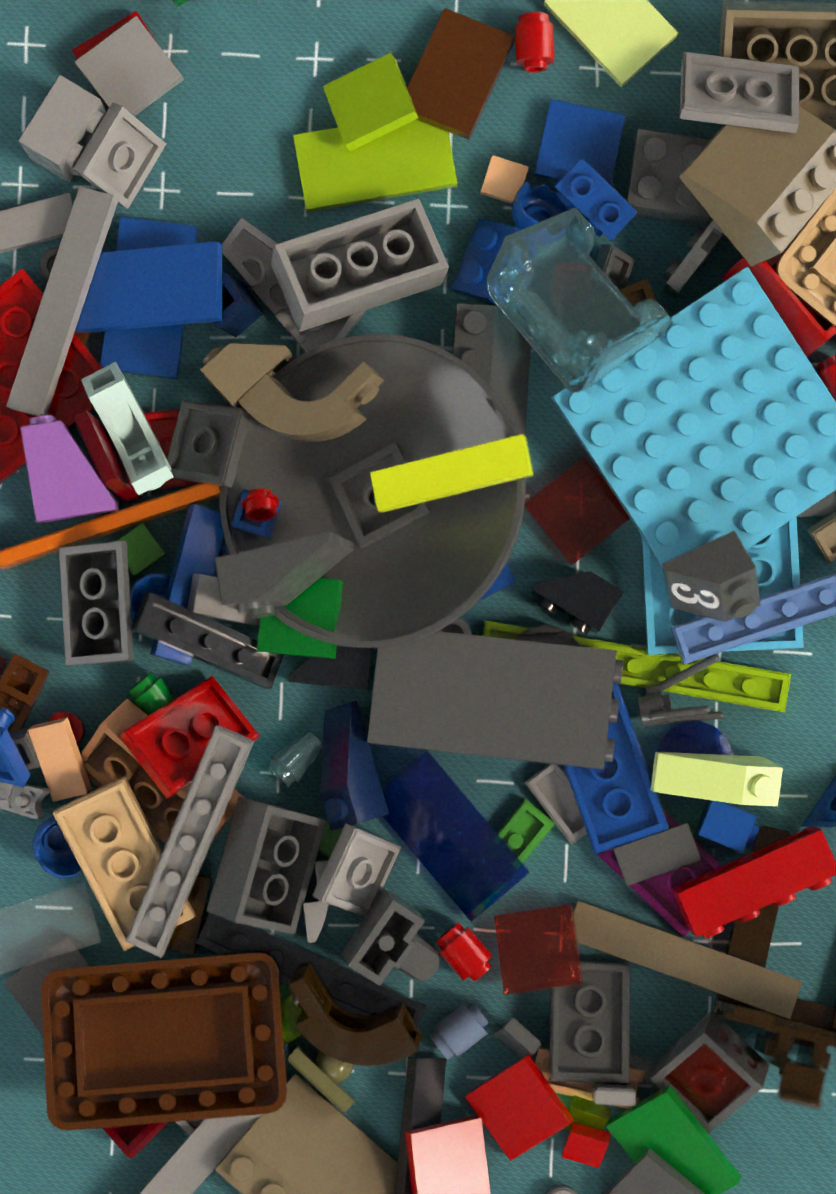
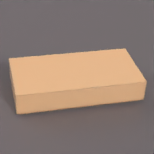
[28,717,92,802]

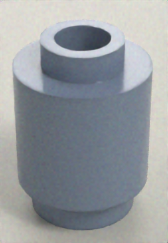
[429,1002,489,1060]

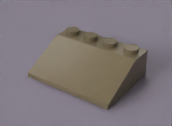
[718,0,836,128]
[678,106,836,267]
[215,1073,398,1194]

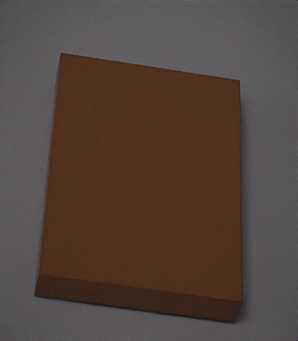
[407,8,515,140]

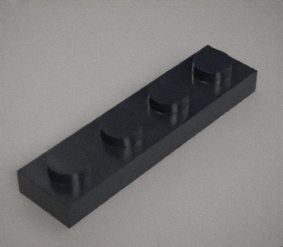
[131,592,284,689]

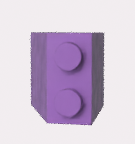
[21,415,120,523]

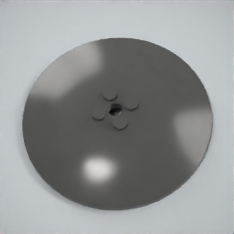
[220,334,526,648]

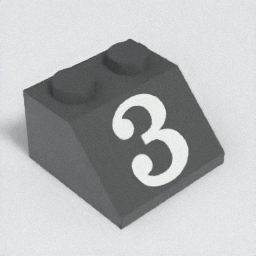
[662,531,761,622]

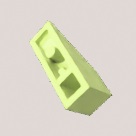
[651,752,783,806]

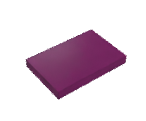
[598,809,722,937]

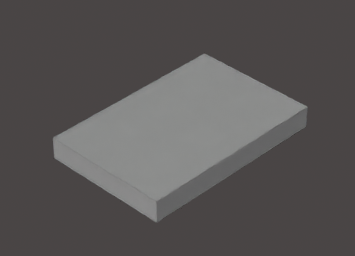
[680,52,799,133]

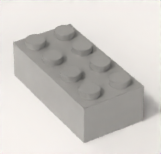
[270,199,449,332]

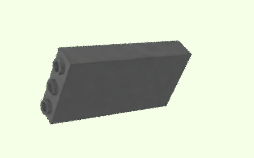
[367,631,623,770]

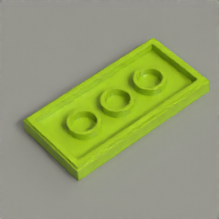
[293,119,458,213]

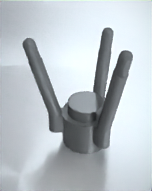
[637,654,724,727]

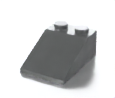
[215,531,354,618]

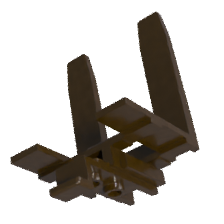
[713,826,836,1109]

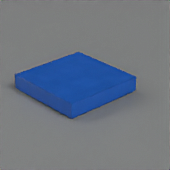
[534,99,626,185]

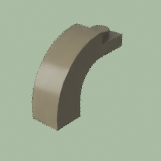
[238,362,385,442]

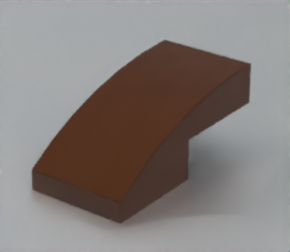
[0,653,49,732]

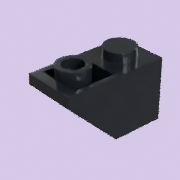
[531,571,624,635]

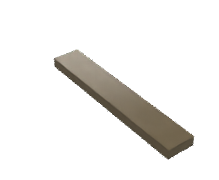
[565,901,803,1019]

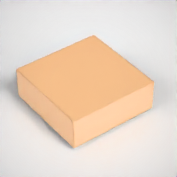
[480,155,529,204]

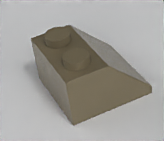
[200,343,294,409]

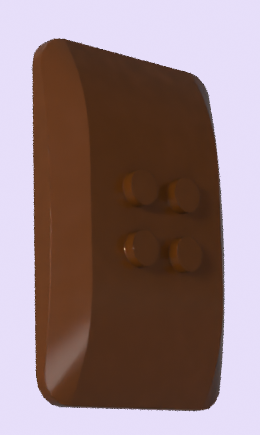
[41,953,287,1131]

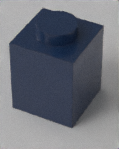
[213,273,264,338]

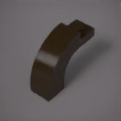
[289,963,422,1066]

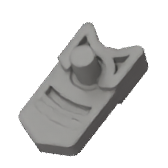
[0,782,50,820]

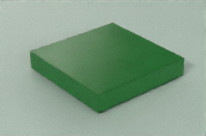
[257,578,343,659]

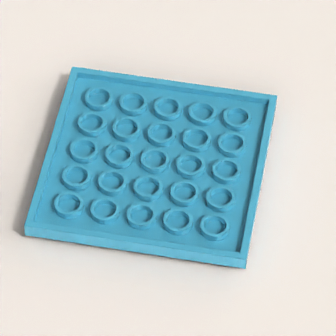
[551,267,836,566]

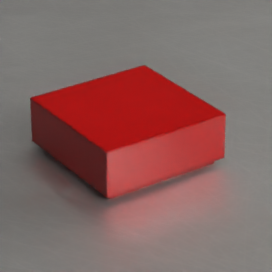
[561,1122,611,1168]

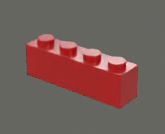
[671,825,836,939]

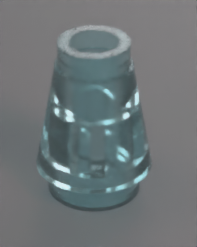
[266,730,323,788]

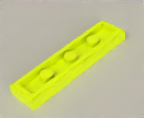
[370,434,533,513]

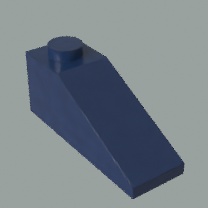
[320,701,389,831]

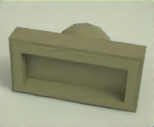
[287,1045,355,1112]

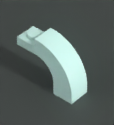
[81,362,173,495]

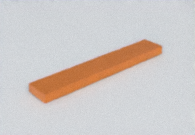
[0,483,221,570]

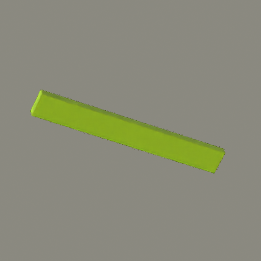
[482,620,791,712]

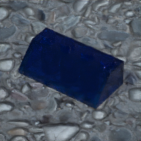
[383,751,531,922]

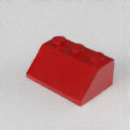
[722,237,836,357]

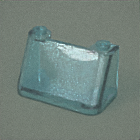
[487,207,672,393]

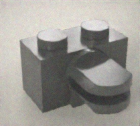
[341,888,439,986]

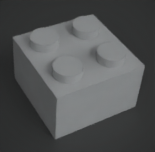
[19,75,106,183]

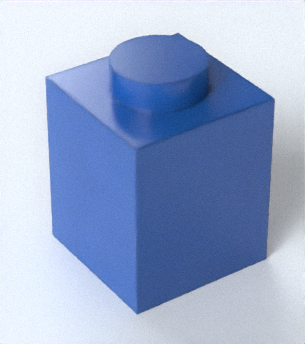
[694,800,759,853]

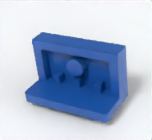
[555,159,637,240]
[451,218,533,308]

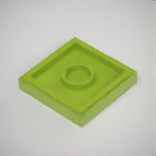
[323,52,419,152]

